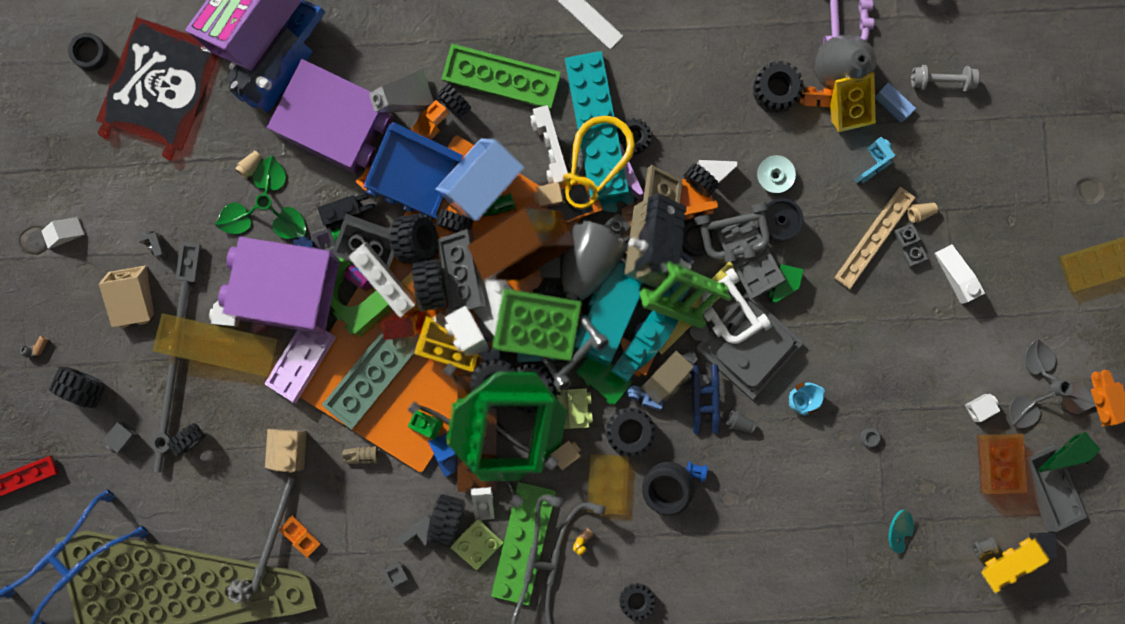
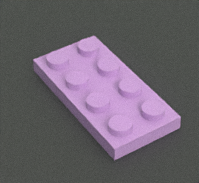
[265,330,336,403]

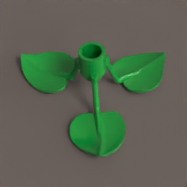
[215,156,306,239]

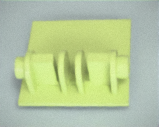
[450,519,504,570]

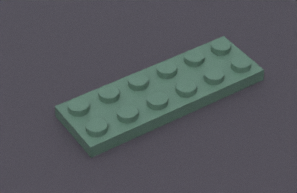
[322,315,420,430]

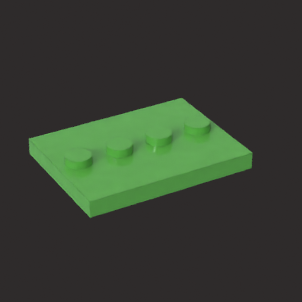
[493,289,581,360]

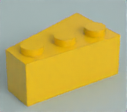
[414,316,479,372]
[982,537,1049,593]

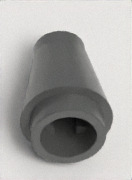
[726,410,756,434]

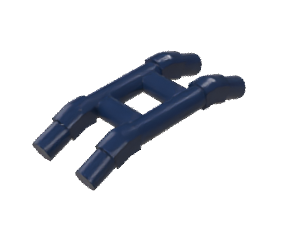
[691,365,721,434]

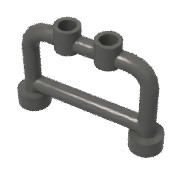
[694,202,770,262]
[542,315,609,391]

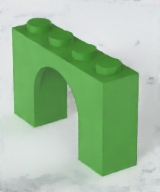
[330,257,392,337]

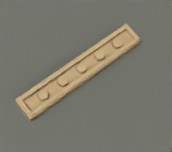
[834,187,916,290]

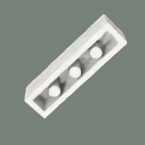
[349,242,416,317]

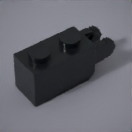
[317,193,375,228]

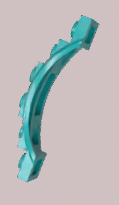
[611,281,690,382]

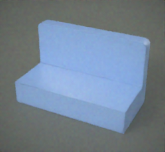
[875,82,916,123]

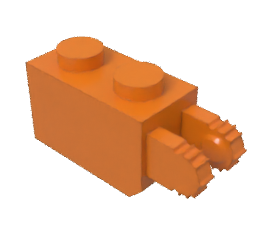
[1090,370,1125,426]

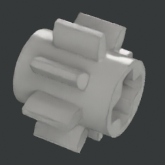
[227,579,253,604]

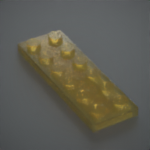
[152,313,278,377]

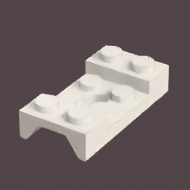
[530,105,568,184]

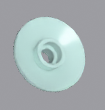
[757,155,796,193]

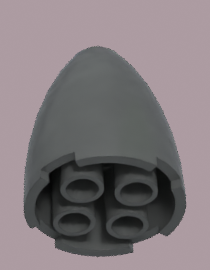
[814,34,876,89]
[562,221,627,302]

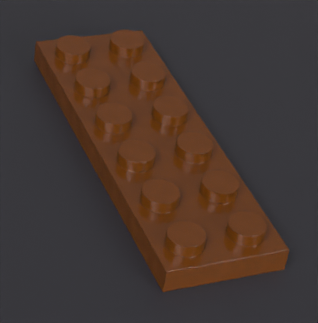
[457,375,497,492]

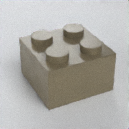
[641,351,693,404]

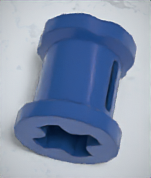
[686,461,708,482]

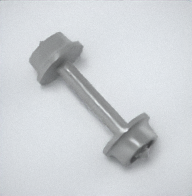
[910,65,980,92]

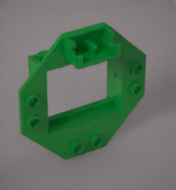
[447,372,567,481]

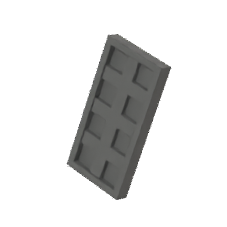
[716,221,786,300]

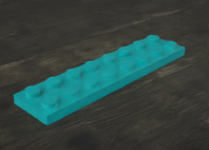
[565,51,629,200]

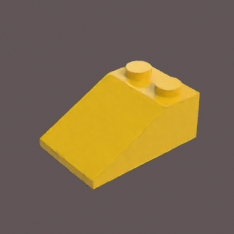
[831,71,876,132]

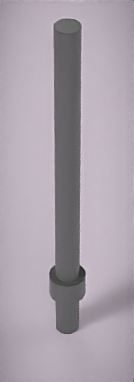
[250,477,296,592]

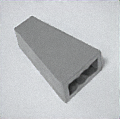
[369,70,434,112]

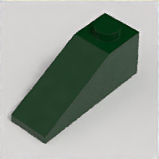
[1038,432,1101,473]

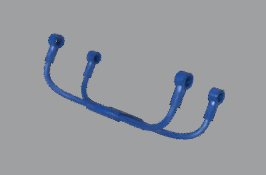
[0,489,149,624]

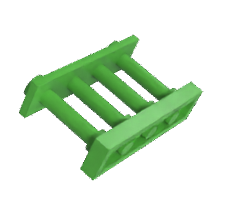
[639,262,732,329]

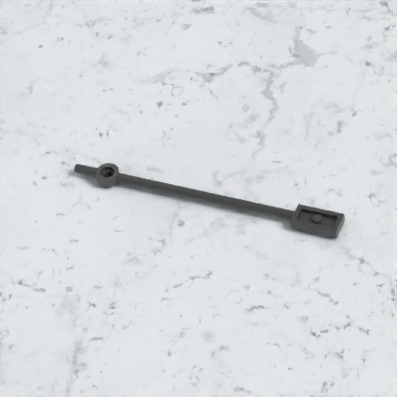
[151,242,202,472]

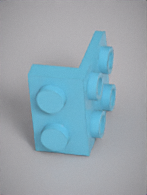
[854,137,895,183]

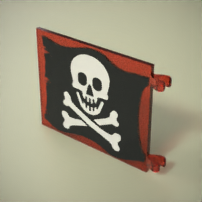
[96,17,218,160]

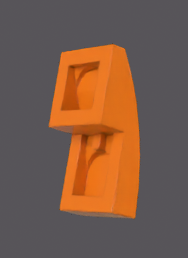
[279,515,321,558]

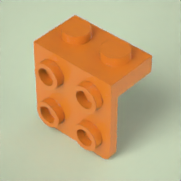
[680,179,718,221]

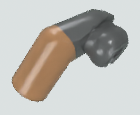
[20,336,49,358]

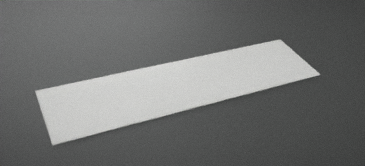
[558,0,623,49]

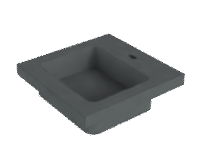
[695,292,804,400]

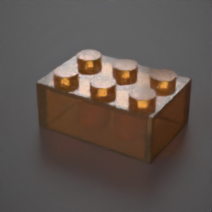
[977,433,1027,494]

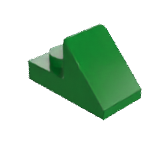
[407,410,443,440]

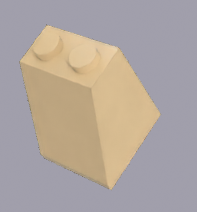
[99,265,154,328]
[265,429,307,471]

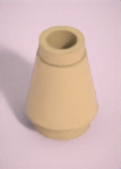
[235,151,263,179]
[907,203,938,223]

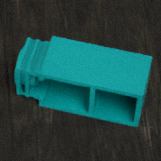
[573,262,642,366]

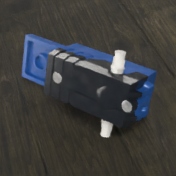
[225,0,326,112]

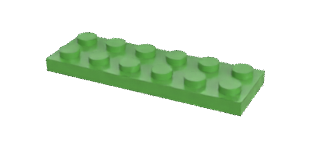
[441,43,561,110]
[491,482,556,605]

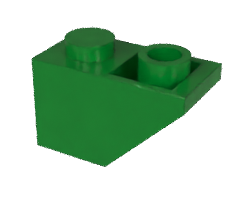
[768,264,804,304]

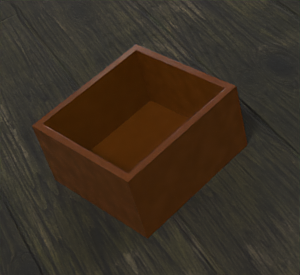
[467,208,574,281]

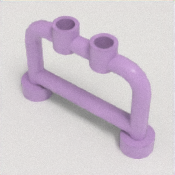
[823,0,874,43]

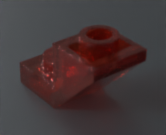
[381,310,425,340]

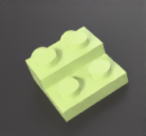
[556,389,593,429]

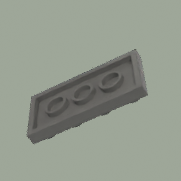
[437,230,485,314]

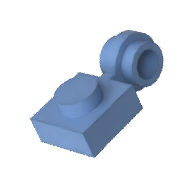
[627,386,664,411]

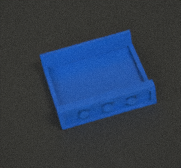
[363,122,463,219]

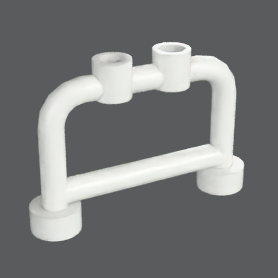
[701,268,773,344]

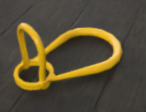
[562,115,635,209]

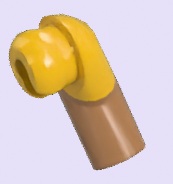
[573,528,594,556]

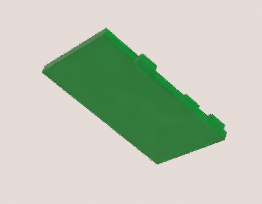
[576,358,633,405]

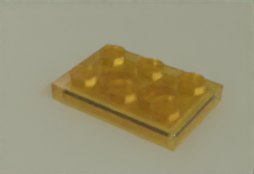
[587,454,629,515]

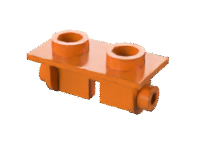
[799,86,834,107]

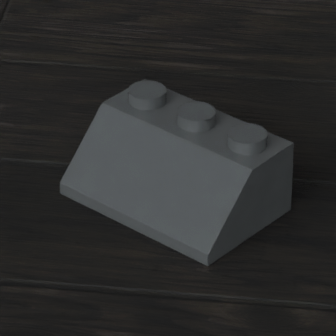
[332,214,394,268]

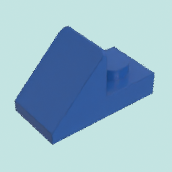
[428,433,457,477]

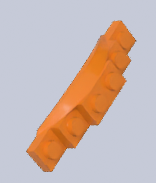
[355,100,450,192]

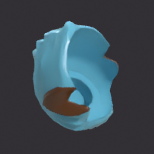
[789,382,825,416]

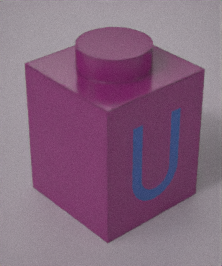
[343,263,373,292]

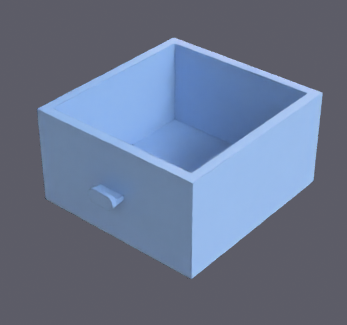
[435,139,524,220]

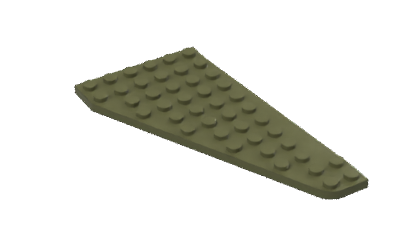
[55,530,317,624]

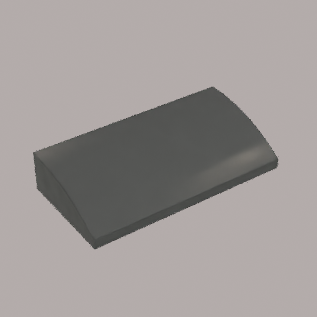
[1018,445,1087,532]

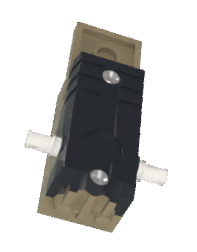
[625,165,691,288]

